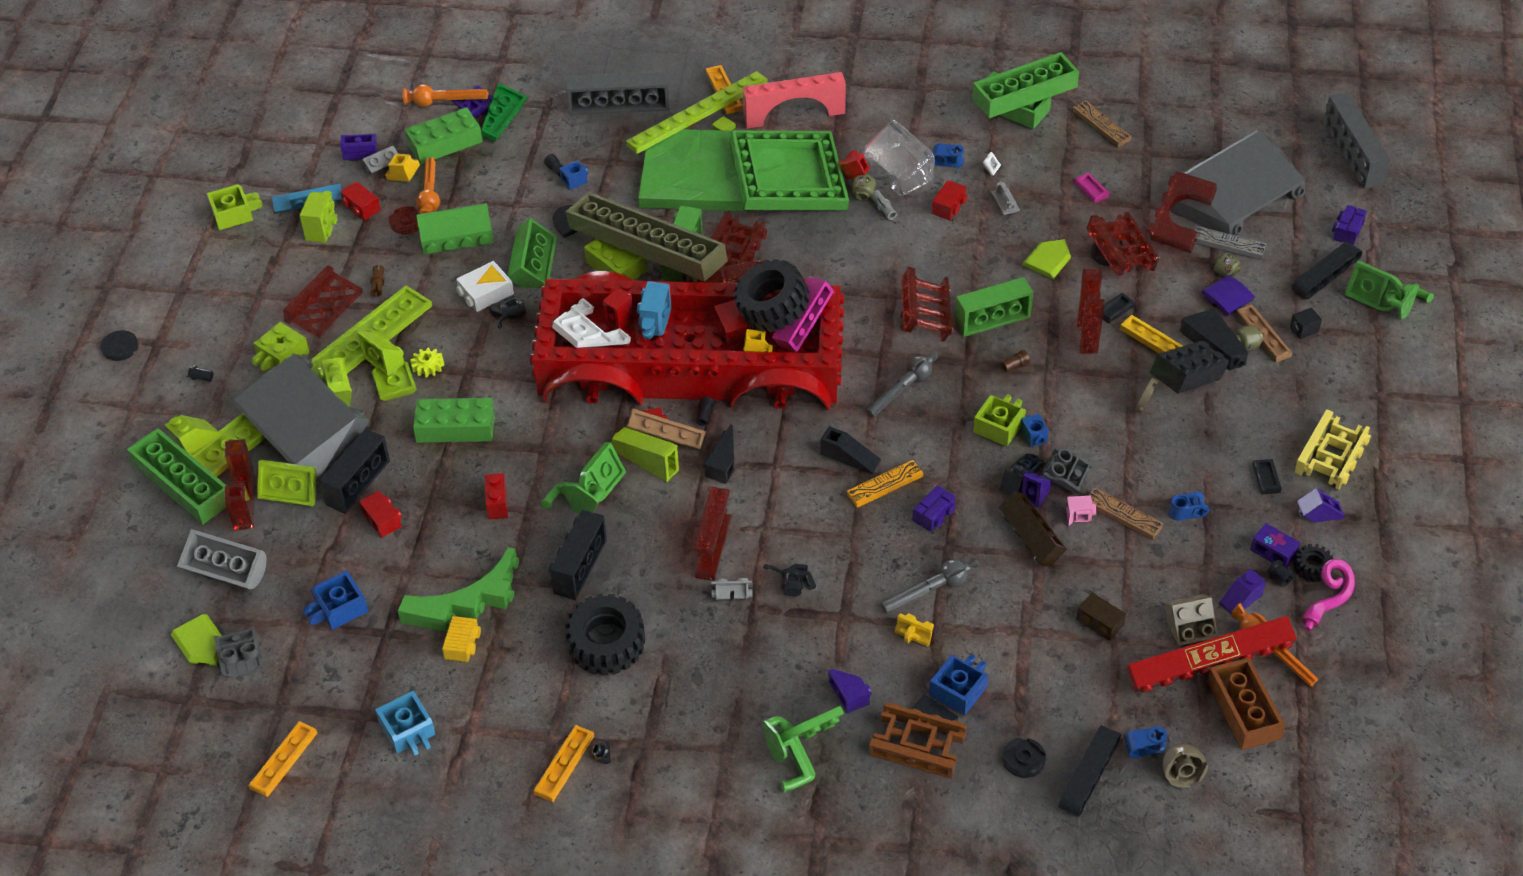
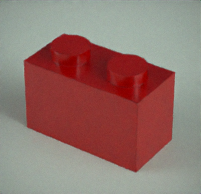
[931,180,968,221]
[340,181,381,221]
[603,287,634,330]
[714,300,750,345]
[485,473,508,520]
[359,490,402,538]

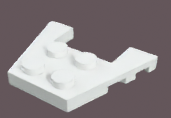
[552,298,631,348]

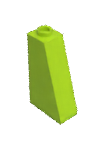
[612,427,679,482]

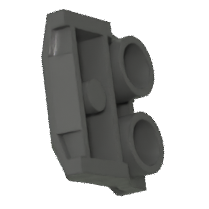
[1040,447,1093,494]
[214,626,264,678]

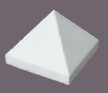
[983,152,1001,176]

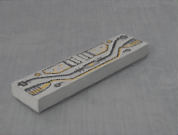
[1191,226,1266,260]

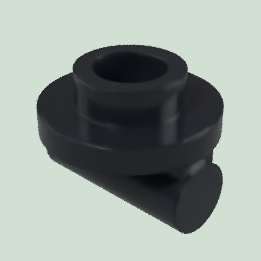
[592,740,611,764]

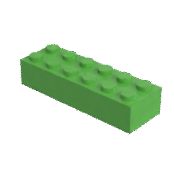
[972,52,1079,118]
[127,428,234,525]

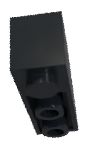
[703,424,735,484]
[820,426,881,474]
[999,453,1044,495]

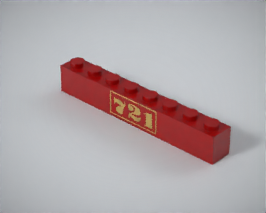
[1126,616,1297,694]

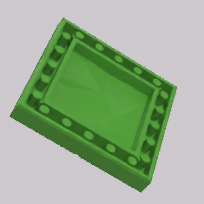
[639,129,744,211]
[730,130,849,210]

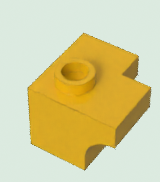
[385,154,420,182]
[743,329,773,352]

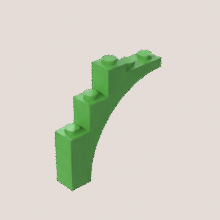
[398,547,519,632]

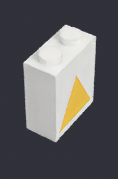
[456,261,514,312]

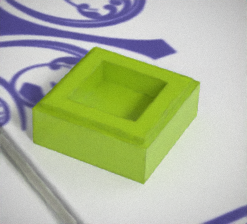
[712,116,736,131]

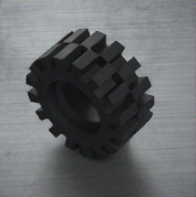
[1294,544,1333,582]

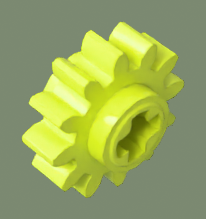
[410,348,444,378]

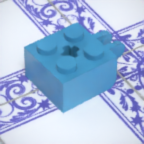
[637,281,671,339]
[375,690,436,756]

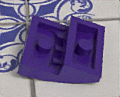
[451,85,493,117]
[1201,275,1255,317]

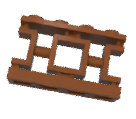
[869,703,967,779]

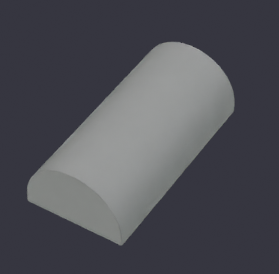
[177,529,266,589]

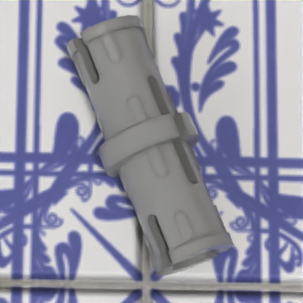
[870,190,897,220]

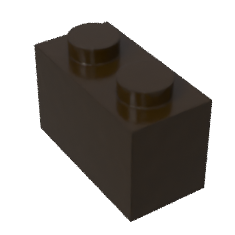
[1076,592,1126,641]

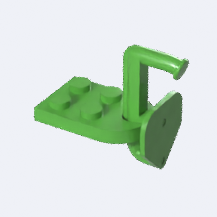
[1344,261,1434,320]
[540,442,626,514]
[762,706,844,793]

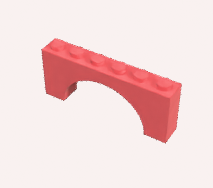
[743,72,846,129]

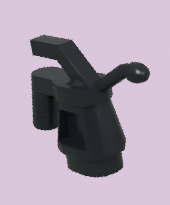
[491,295,527,329]
[763,564,816,597]

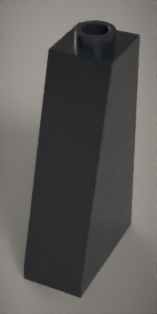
[1180,308,1248,371]

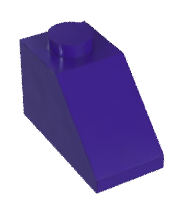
[1022,473,1051,508]
[1298,488,1345,523]
[1219,569,1266,614]
[828,669,872,714]

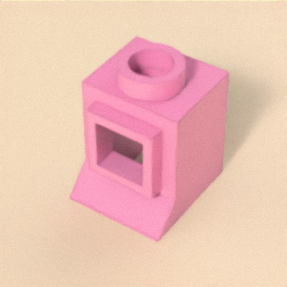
[1066,496,1096,526]

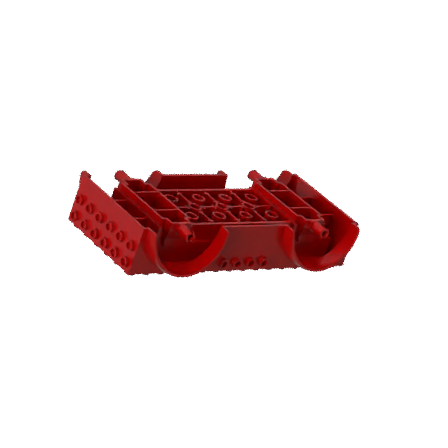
[530,271,844,410]

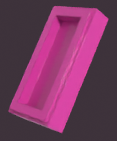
[1074,173,1109,203]

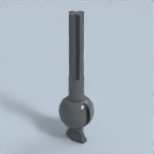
[866,349,939,418]
[881,558,978,613]

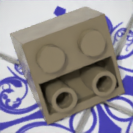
[1164,594,1218,646]

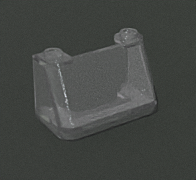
[859,120,935,197]

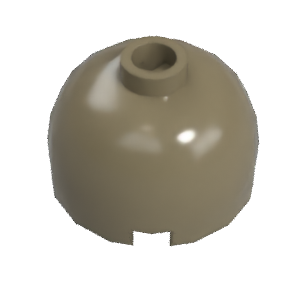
[1162,744,1208,788]

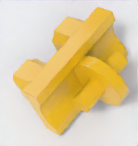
[894,613,934,647]

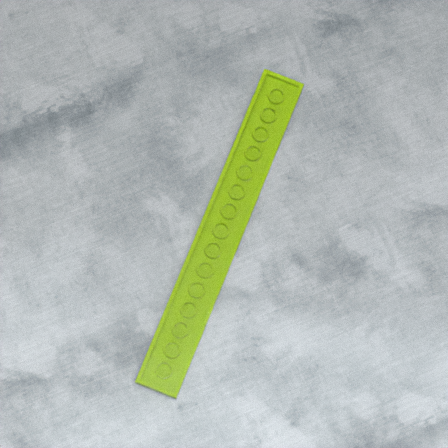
[191,285,432,477]

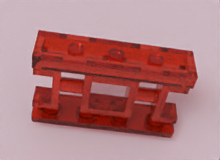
[711,212,767,280]
[1086,212,1159,276]
[1077,269,1105,354]
[693,487,732,581]

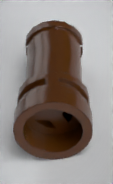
[1001,350,1030,372]

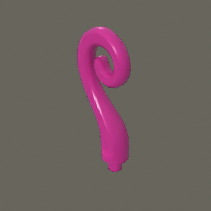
[1302,559,1355,631]

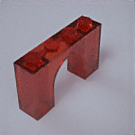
[1148,171,1217,253]
[225,439,254,531]

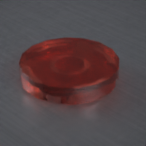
[389,206,420,234]

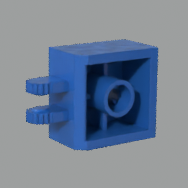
[303,571,369,630]
[929,655,989,716]

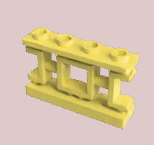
[1294,409,1371,490]

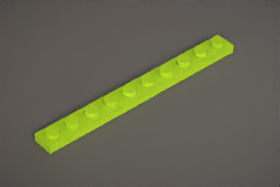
[626,71,768,154]

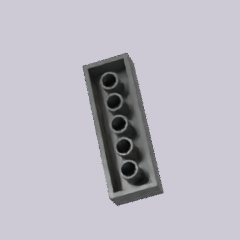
[567,72,669,115]
[1323,92,1391,189]

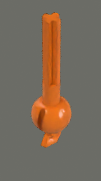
[402,84,489,107]
[416,157,440,214]
[1231,603,1318,687]

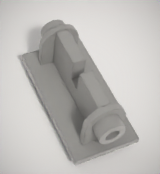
[363,146,398,173]
[991,181,1020,215]
[711,578,752,600]

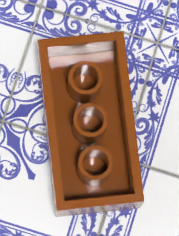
[1207,658,1285,750]

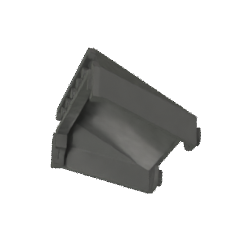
[1170,130,1305,236]
[232,354,369,482]

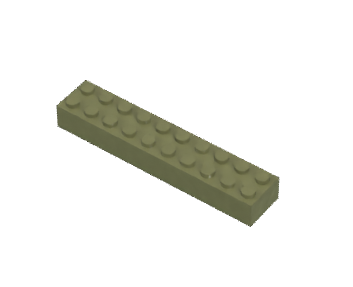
[566,192,728,282]

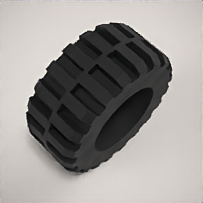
[734,259,810,332]
[565,594,645,675]

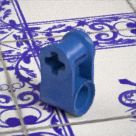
[931,143,964,168]
[1169,492,1210,521]
[1124,726,1167,758]

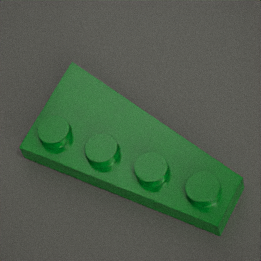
[481,83,528,142]

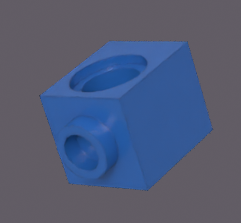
[560,160,588,190]
[1020,414,1048,447]

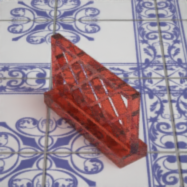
[283,265,363,337]

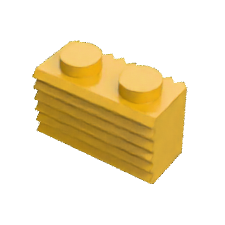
[442,616,481,663]

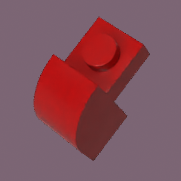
[838,150,870,180]

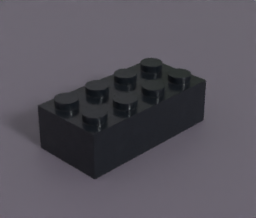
[1150,341,1229,394]
[319,428,390,514]
[549,510,607,600]

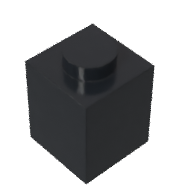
[1290,307,1322,339]

